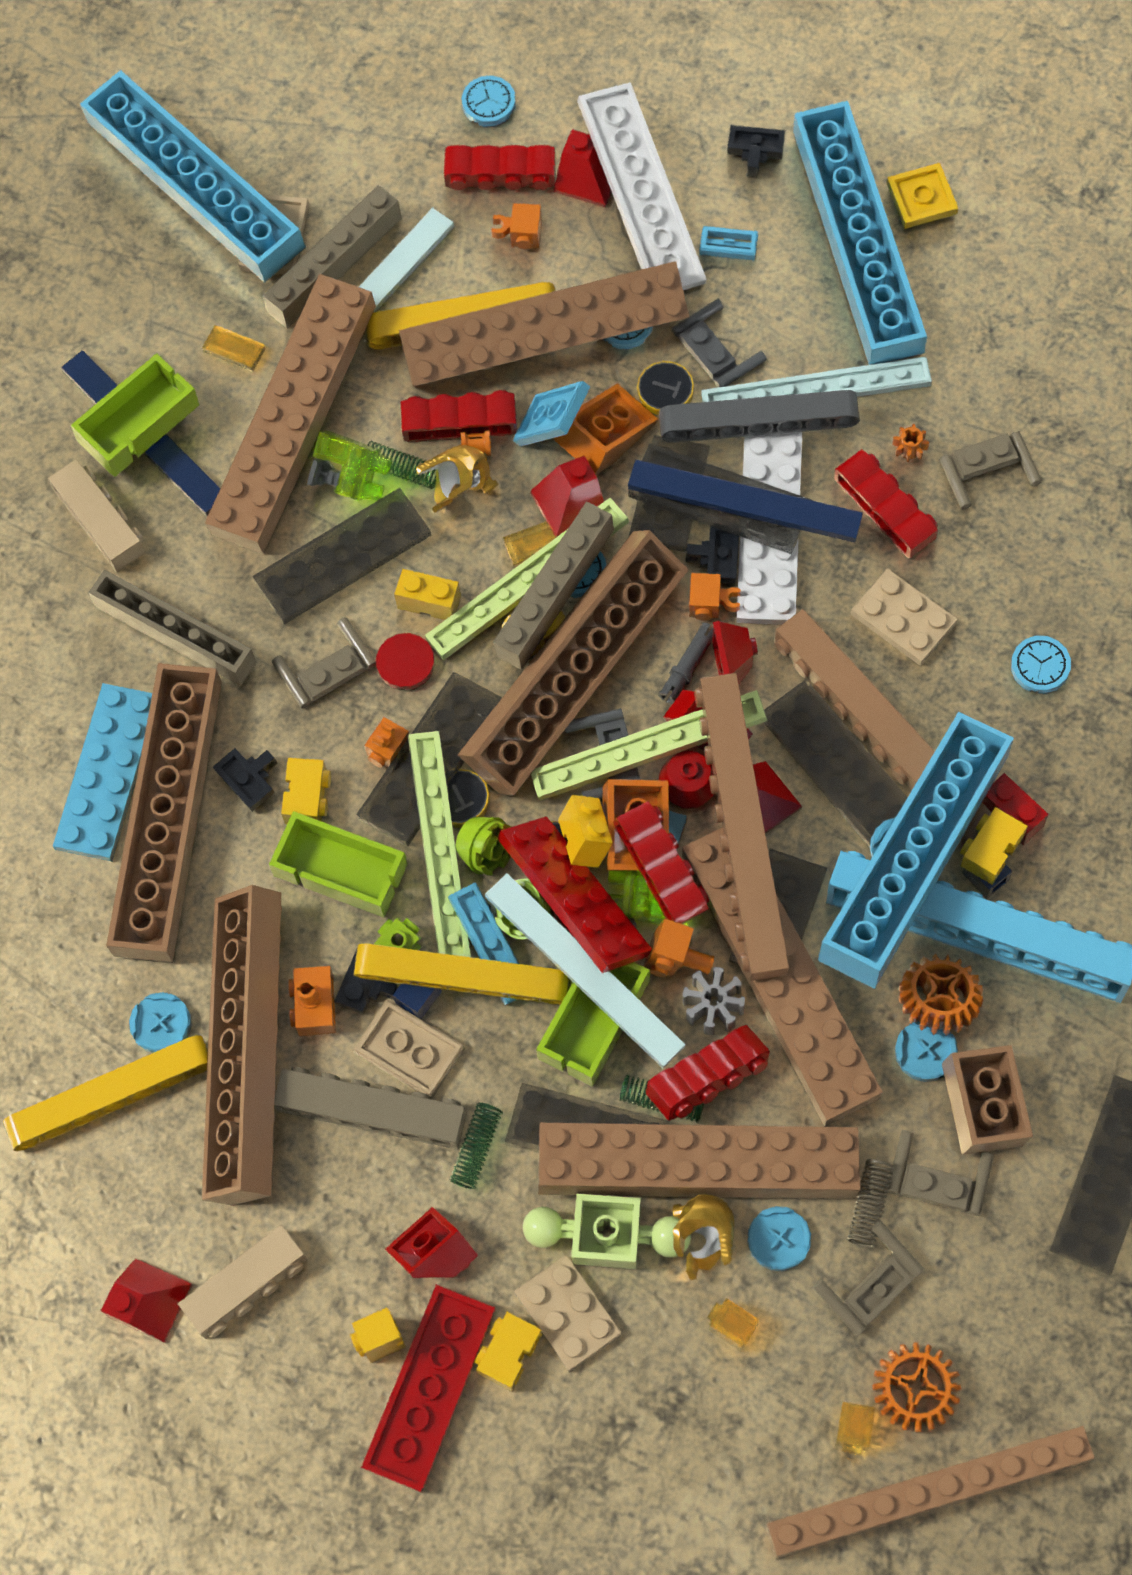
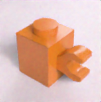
[492,203,542,250]
[689,573,741,621]
[364,717,409,770]

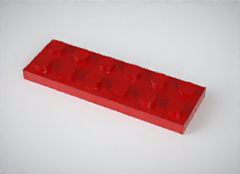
[497,816,652,973]
[361,1284,496,1493]

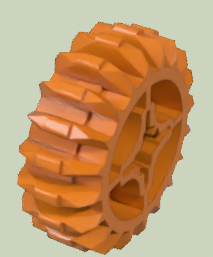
[899,954,983,1036]
[872,1342,961,1433]

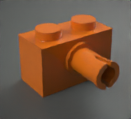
[643,918,715,978]
[288,966,336,1036]

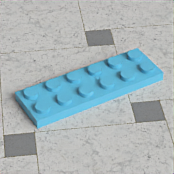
[53,683,152,862]

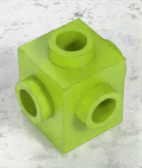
[374,918,422,950]

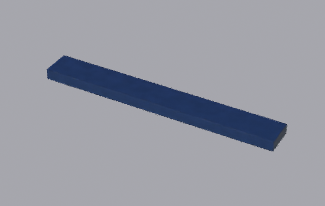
[61,350,221,517]
[628,459,863,543]

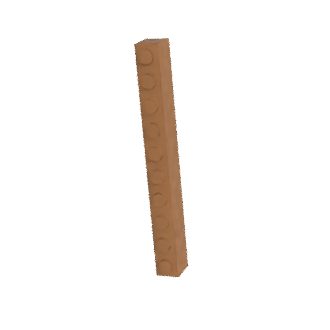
[775,609,991,850]
[694,673,789,981]
[766,1426,1095,1560]

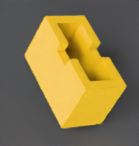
[394,569,461,620]
[281,758,331,824]
[558,795,613,868]
[960,807,1027,885]
[350,1307,406,1363]
[475,1312,543,1392]

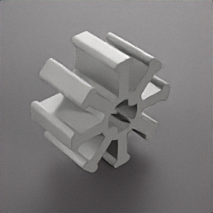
[683,967,745,1035]

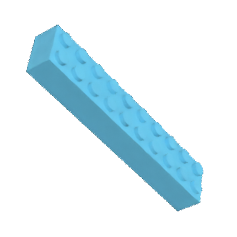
[80,70,306,283]
[793,101,927,365]
[818,712,1014,989]
[826,851,1132,1003]

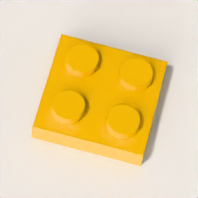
[886,162,958,229]

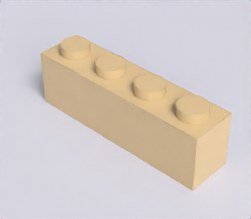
[48,459,145,572]
[178,1225,307,1339]

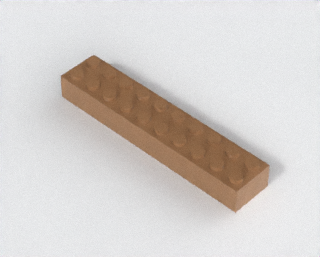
[399,261,689,387]
[205,274,376,554]
[458,530,688,795]
[106,663,222,963]
[682,827,883,1127]
[202,885,282,1205]
[538,1123,860,1199]

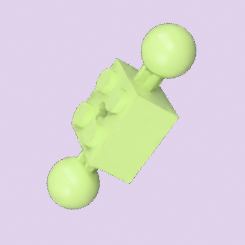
[523,1194,691,1269]

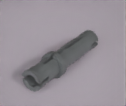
[658,623,713,704]

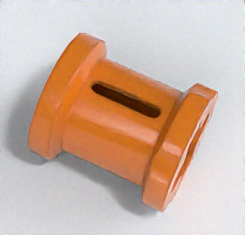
[461,430,491,456]

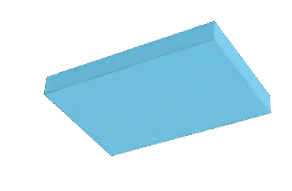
[513,381,590,447]

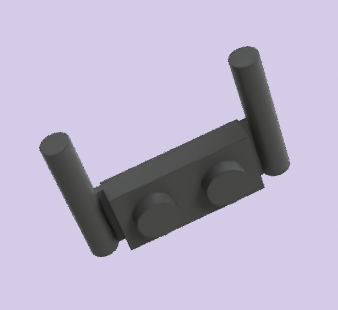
[671,299,767,388]
[565,708,641,800]

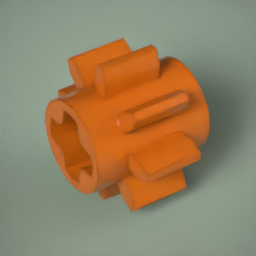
[892,424,929,462]

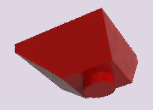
[554,129,612,208]
[530,455,604,538]
[712,621,758,685]
[753,761,802,834]
[385,1207,478,1278]
[100,1258,193,1343]

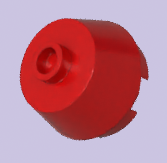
[659,750,714,809]

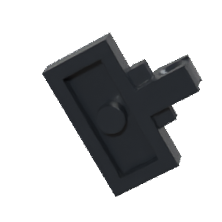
[727,125,785,177]
[685,525,739,584]
[213,748,278,812]
[334,949,398,1015]

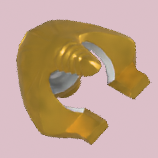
[416,445,499,513]
[673,1194,735,1280]

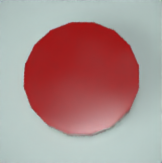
[376,633,435,690]

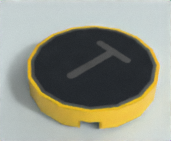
[637,361,694,415]
[445,769,490,828]

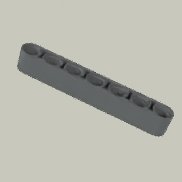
[659,390,860,443]

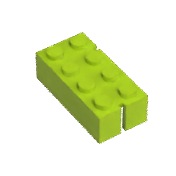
[71,353,200,477]
[269,811,408,918]
[536,962,650,1087]

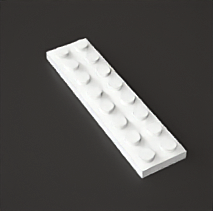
[577,82,707,290]
[736,432,802,625]

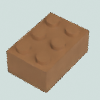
[942,1045,1033,1155]

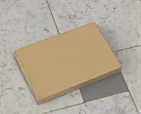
[353,999,465,1100]

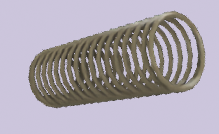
[847,1159,894,1248]

